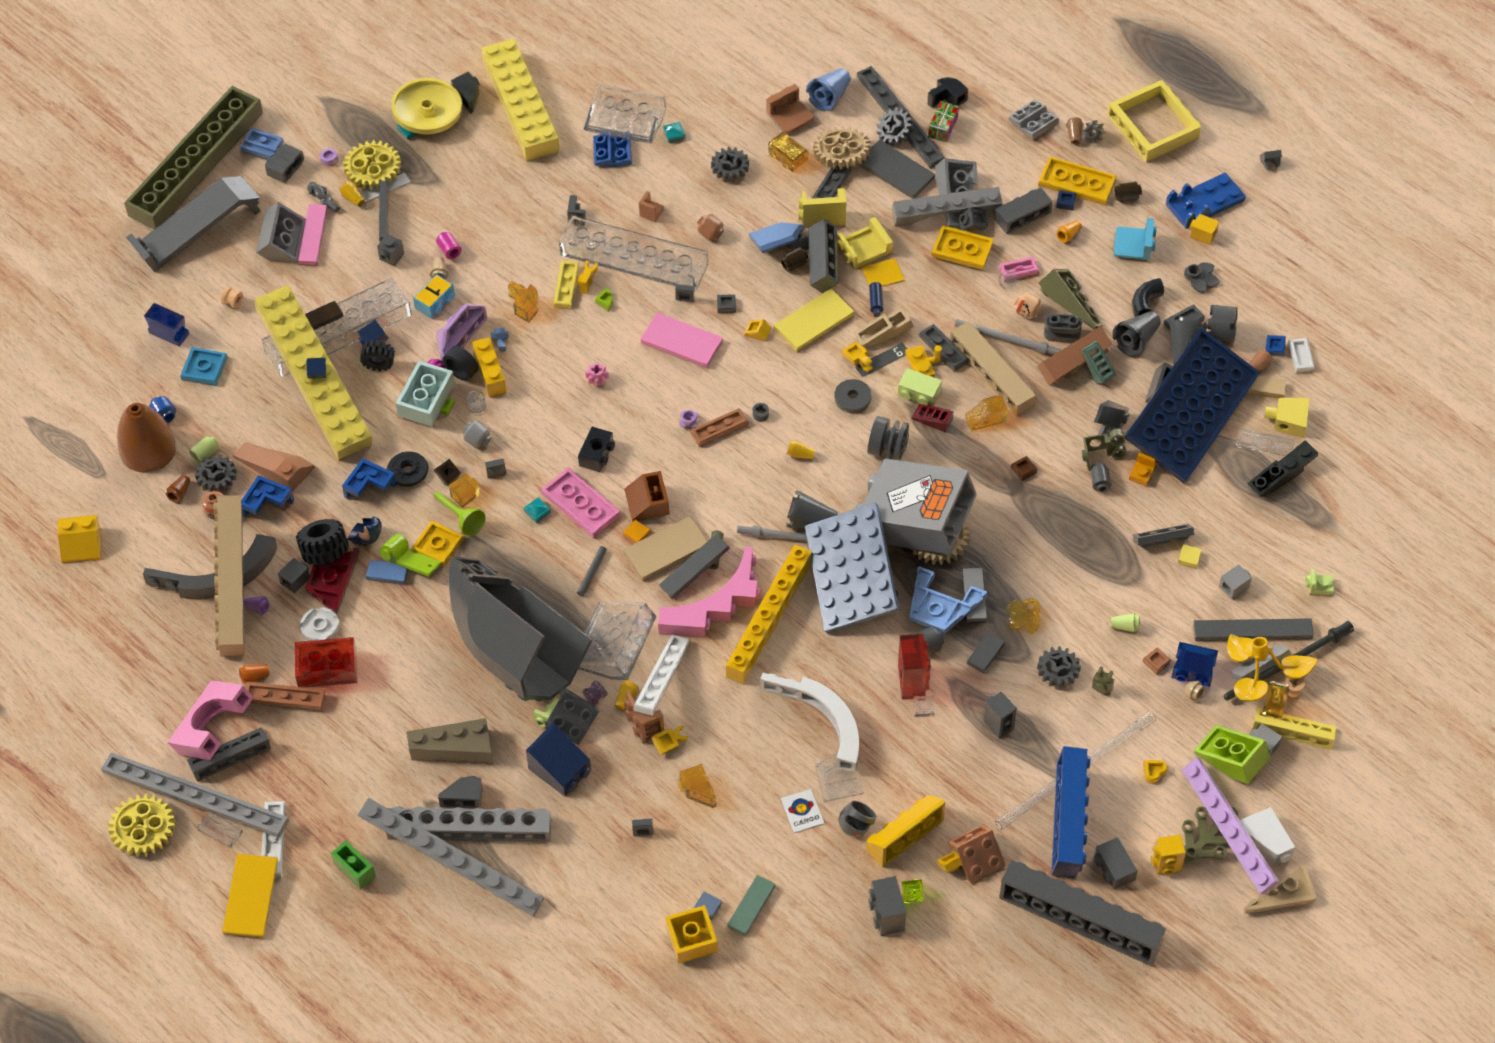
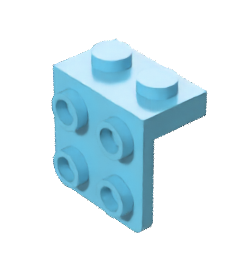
[1114,218,1157,260]

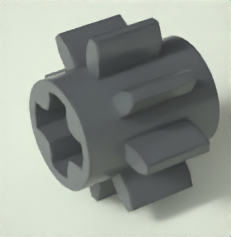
[1083,120,1106,143]

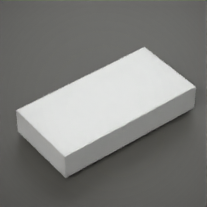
[1288,338,1315,373]

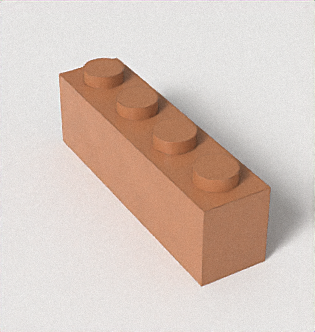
[1037,326,1113,385]

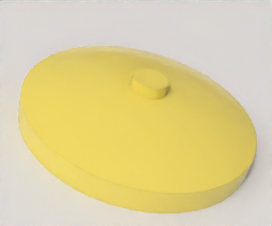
[391,78,462,134]

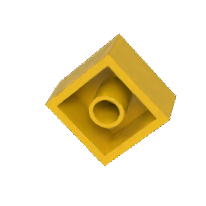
[665,905,718,964]

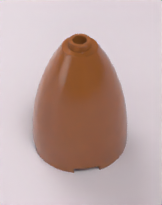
[117,403,176,473]

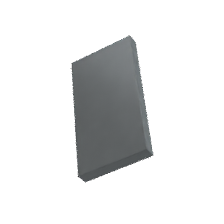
[858,140,935,199]

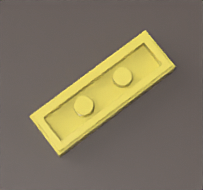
[553,261,580,309]

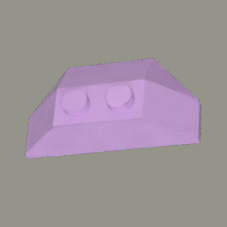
[436,304,487,369]

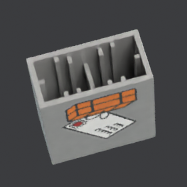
[855,459,977,555]

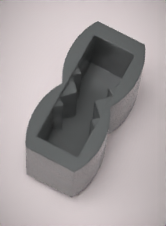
[265,144,304,183]

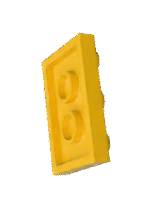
[931,225,994,270]

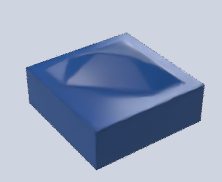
[1266,335,1286,355]

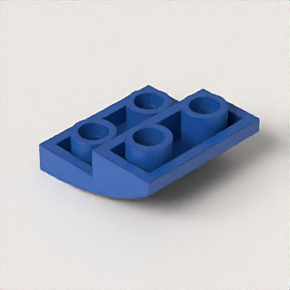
[593,132,632,167]

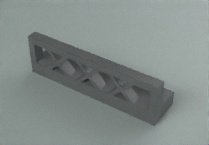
[187,728,271,781]

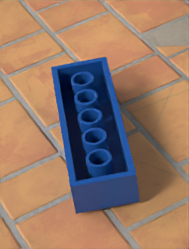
[1051,746,1091,878]

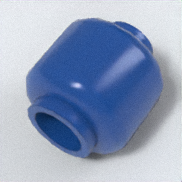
[149,396,176,423]

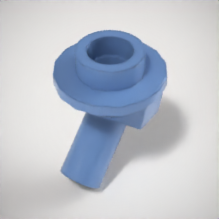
[491,328,509,352]

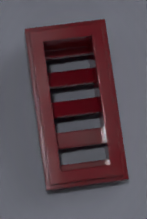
[912,404,954,433]

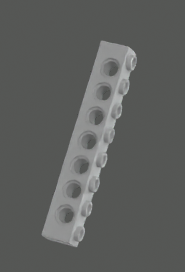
[386,806,551,842]

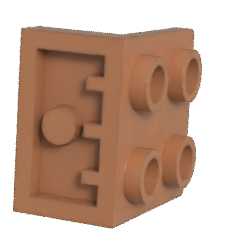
[624,691,664,744]
[947,824,1005,883]

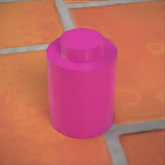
[436,232,462,260]

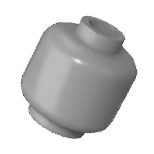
[462,421,491,448]

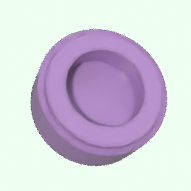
[320,148,338,166]

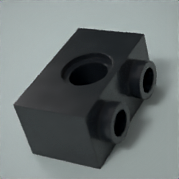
[578,426,615,472]

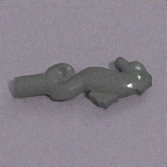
[307,182,340,213]

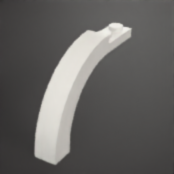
[760,673,859,773]

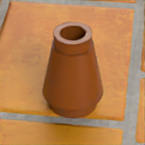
[166,475,191,502]

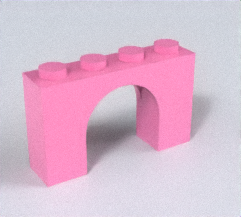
[167,680,254,760]

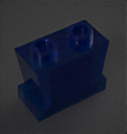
[144,303,189,347]
[1171,642,1218,687]

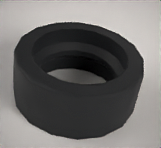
[443,346,479,381]

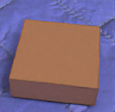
[1143,647,1171,675]

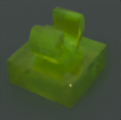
[901,879,924,903]

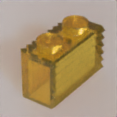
[768,131,808,172]

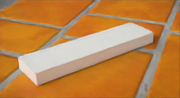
[261,801,286,878]

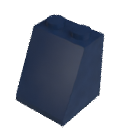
[526,723,591,797]

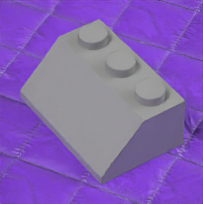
[256,202,306,263]

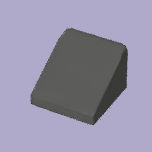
[786,233,809,251]

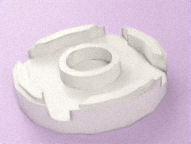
[300,607,340,644]

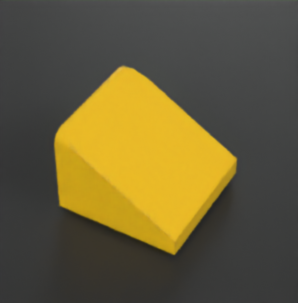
[744,319,771,341]

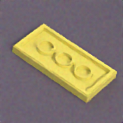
[774,289,854,352]

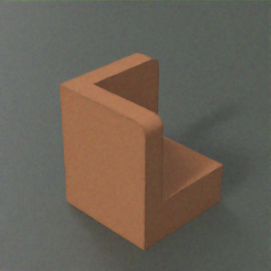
[639,191,664,222]

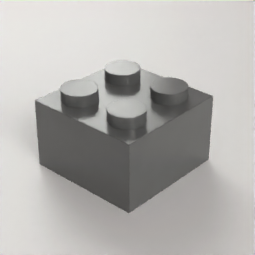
[868,876,906,936]

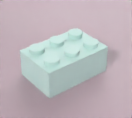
[396,361,455,427]

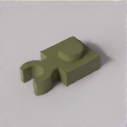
[1092,666,1115,695]

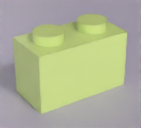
[898,368,942,406]

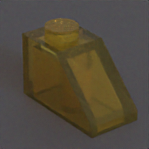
[965,394,1008,431]
[1262,680,1290,719]
[677,764,717,808]

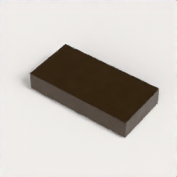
[305,301,344,330]

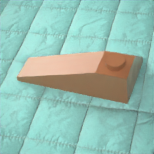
[233,443,315,492]

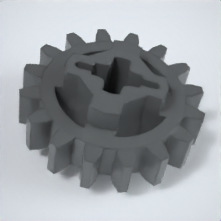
[876,107,914,146]
[711,147,749,182]
[194,454,237,492]
[1037,646,1081,688]

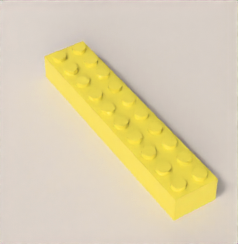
[254,285,372,460]

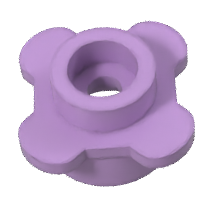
[679,410,699,428]

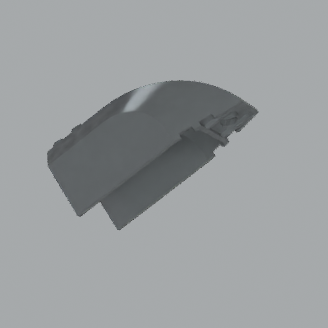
[449,556,593,702]

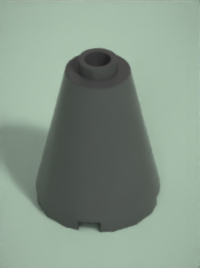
[1112,311,1161,356]
[1170,317,1207,364]
[786,490,838,529]

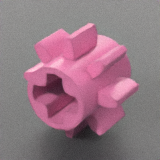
[585,363,609,387]

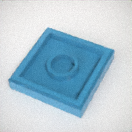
[180,347,228,386]

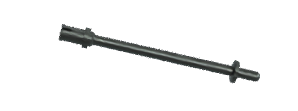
[1224,621,1354,701]

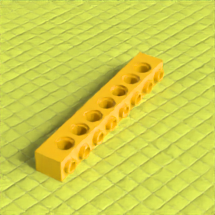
[726,544,812,684]

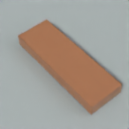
[690,408,749,447]

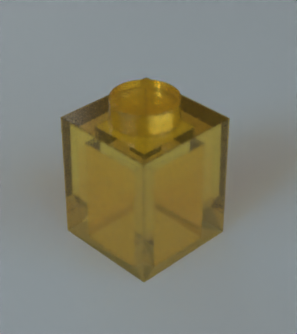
[449,473,480,508]

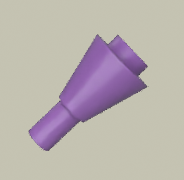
[243,596,270,615]

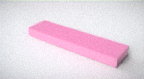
[298,204,327,265]

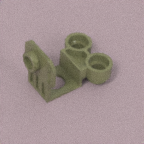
[1082,429,1127,471]

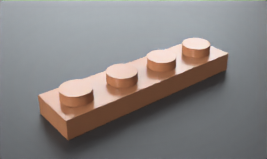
[245,682,326,710]

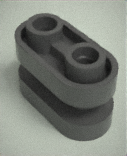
[1044,314,1082,343]

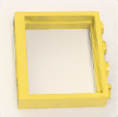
[1108,80,1201,162]

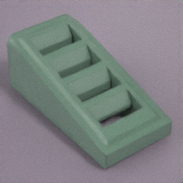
[1082,341,1116,383]

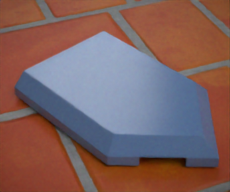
[749,222,805,253]

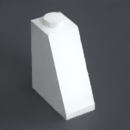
[1240,807,1295,864]

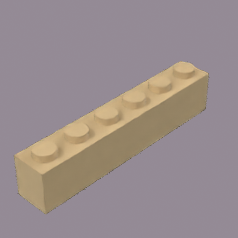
[950,321,1036,417]

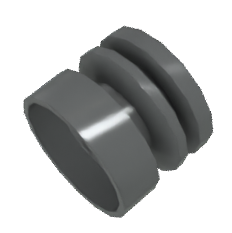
[867,416,909,461]

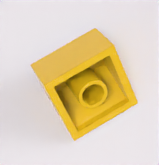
[58,515,101,563]

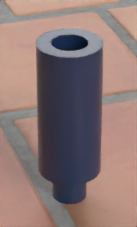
[869,282,883,317]

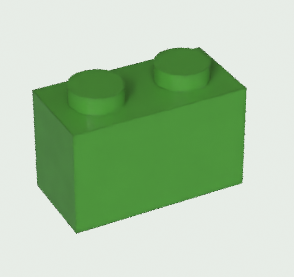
[331,840,376,890]

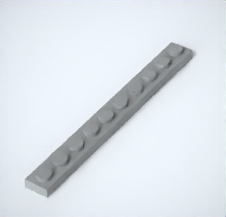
[101,753,289,838]
[358,798,544,917]

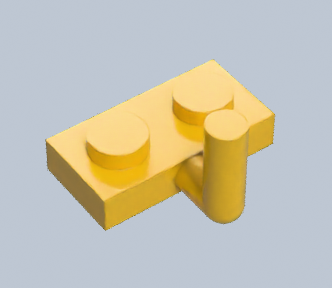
[905,345,942,378]

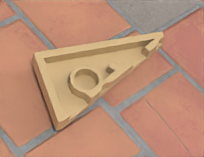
[1243,863,1316,914]

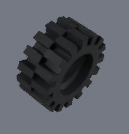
[360,340,395,371]

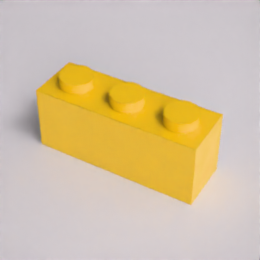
[472,337,507,397]

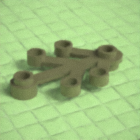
[1182,806,1238,864]

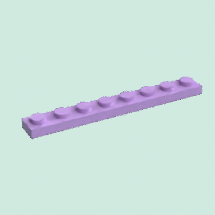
[1182,757,1279,895]

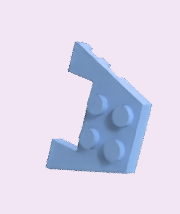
[909,567,987,634]

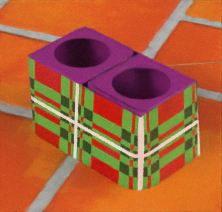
[928,101,959,142]

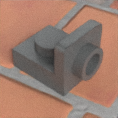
[567,195,586,224]
[958,208,988,231]

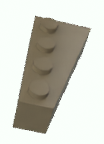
[406,718,493,764]

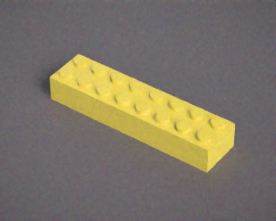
[481,39,560,161]

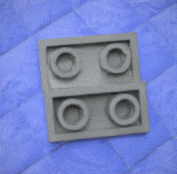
[1008,100,1059,140]

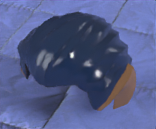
[347,516,382,546]

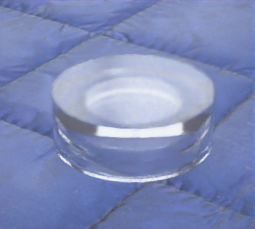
[999,271,1018,289]

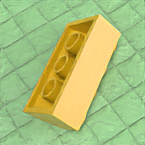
[866,795,946,868]

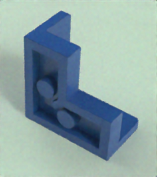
[342,458,397,499]
[241,475,294,517]

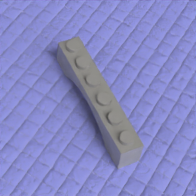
[892,187,1002,226]

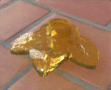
[1006,598,1041,634]

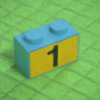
[413,274,455,319]

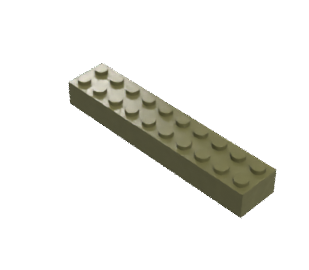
[124,86,263,229]

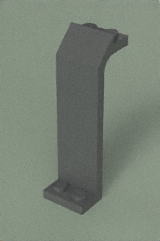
[126,176,261,272]

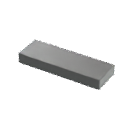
[963,568,987,622]
[1231,644,1291,680]

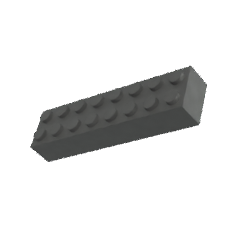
[999,860,1166,967]

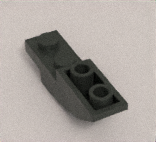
[1247,440,1318,497]

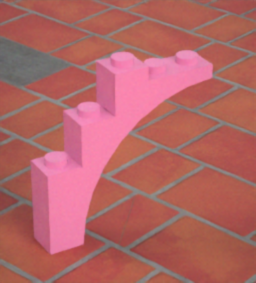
[658,547,761,637]

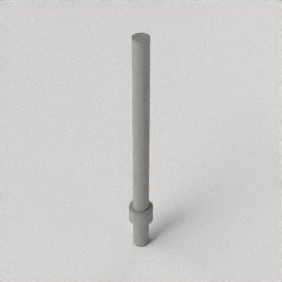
[955,319,1062,355]
[737,525,808,542]

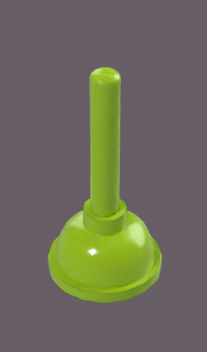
[433,492,486,537]

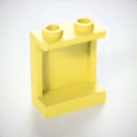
[798,188,846,227]
[837,217,893,269]

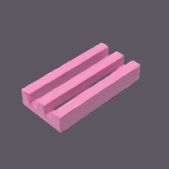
[999,257,1039,282]

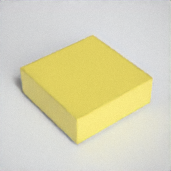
[1178,544,1202,568]

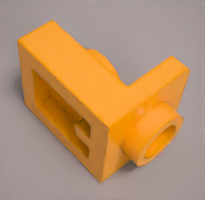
[1129,453,1156,486]

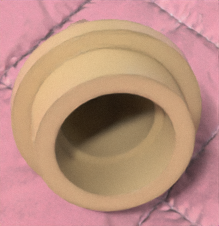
[1185,681,1205,701]

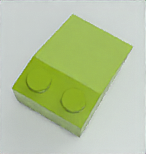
[1194,724,1271,784]

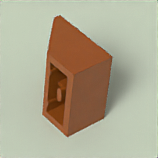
[624,471,670,522]

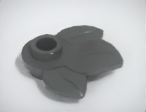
[1184,262,1220,292]

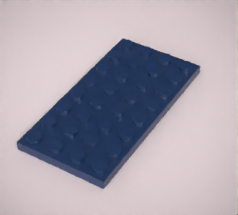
[1124,327,1260,484]

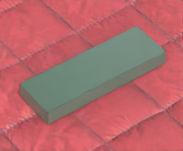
[727,875,775,936]

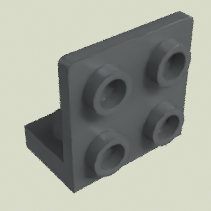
[545,687,600,744]

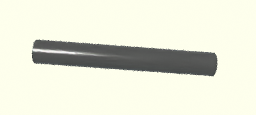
[577,546,607,597]

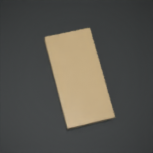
[623,516,708,581]

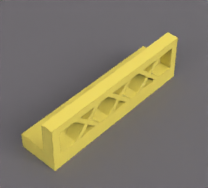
[1252,708,1336,750]

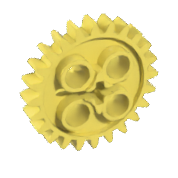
[343,140,401,190]
[108,794,176,857]

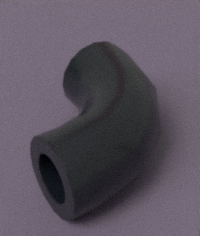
[1132,278,1164,317]

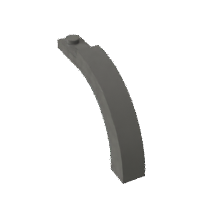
[143,534,278,599]

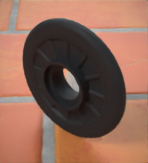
[387,451,428,487]

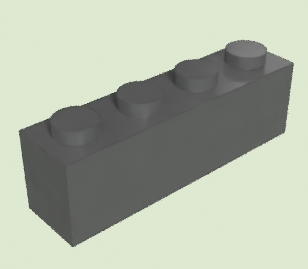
[809,218,838,293]

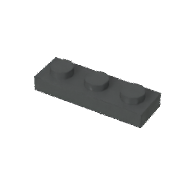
[1133,524,1194,547]

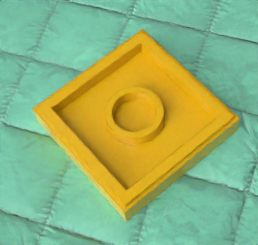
[411,520,464,568]

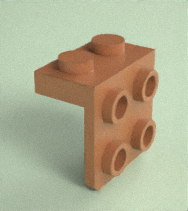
[766,84,814,134]

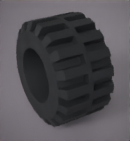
[296,519,349,565]

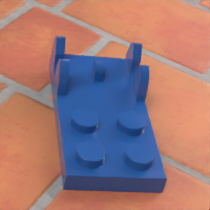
[1166,172,1246,229]

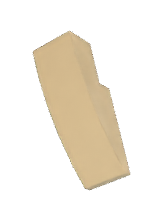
[854,307,914,347]

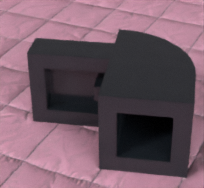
[927,77,968,108]

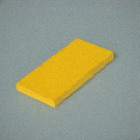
[1038,156,1117,205]
[222,854,278,938]

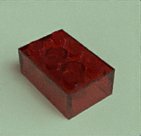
[898,634,931,700]
[294,637,358,687]

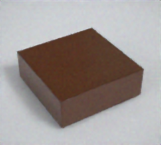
[1011,456,1038,481]

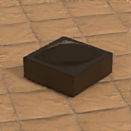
[434,458,461,485]

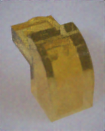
[508,281,539,323]

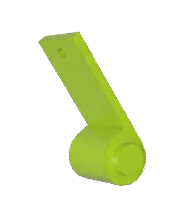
[380,533,441,577]

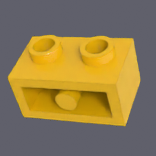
[1150,834,1186,875]

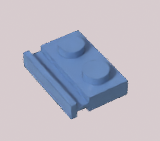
[240,128,284,159]

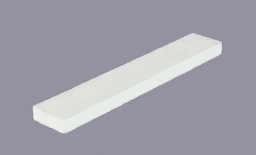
[634,635,690,716]

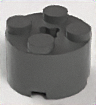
[1207,305,1238,343]

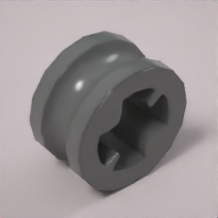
[752,403,769,422]

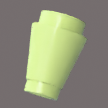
[1111,613,1140,633]

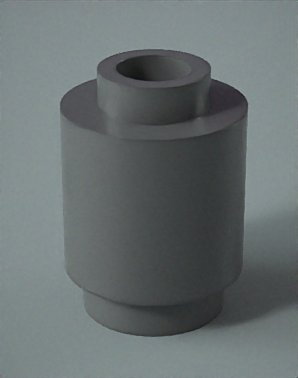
[1090,463,1112,492]

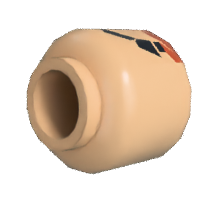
[1014,292,1043,319]

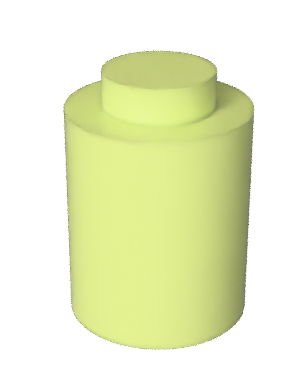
[189,436,219,464]

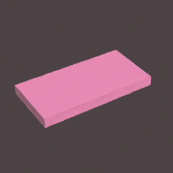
[641,313,723,368]
[541,467,621,538]

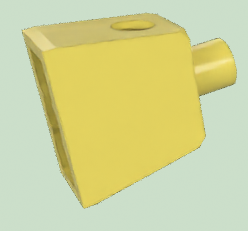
[1264,398,1309,438]

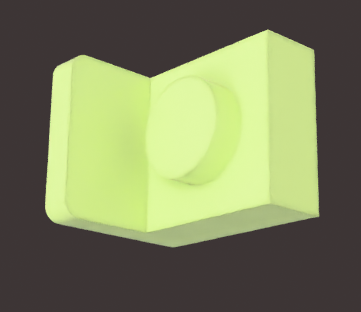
[1305,569,1334,596]
[533,698,559,727]

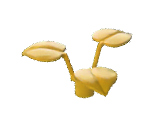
[1227,634,1318,702]

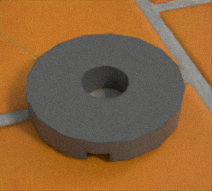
[834,379,871,413]

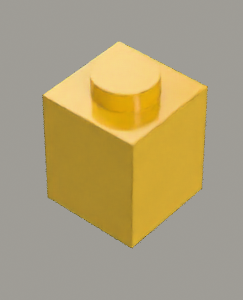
[1189,214,1219,245]

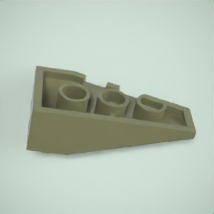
[1038,269,1103,329]

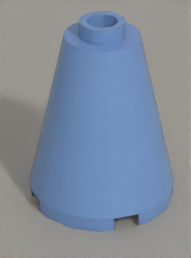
[806,68,851,111]

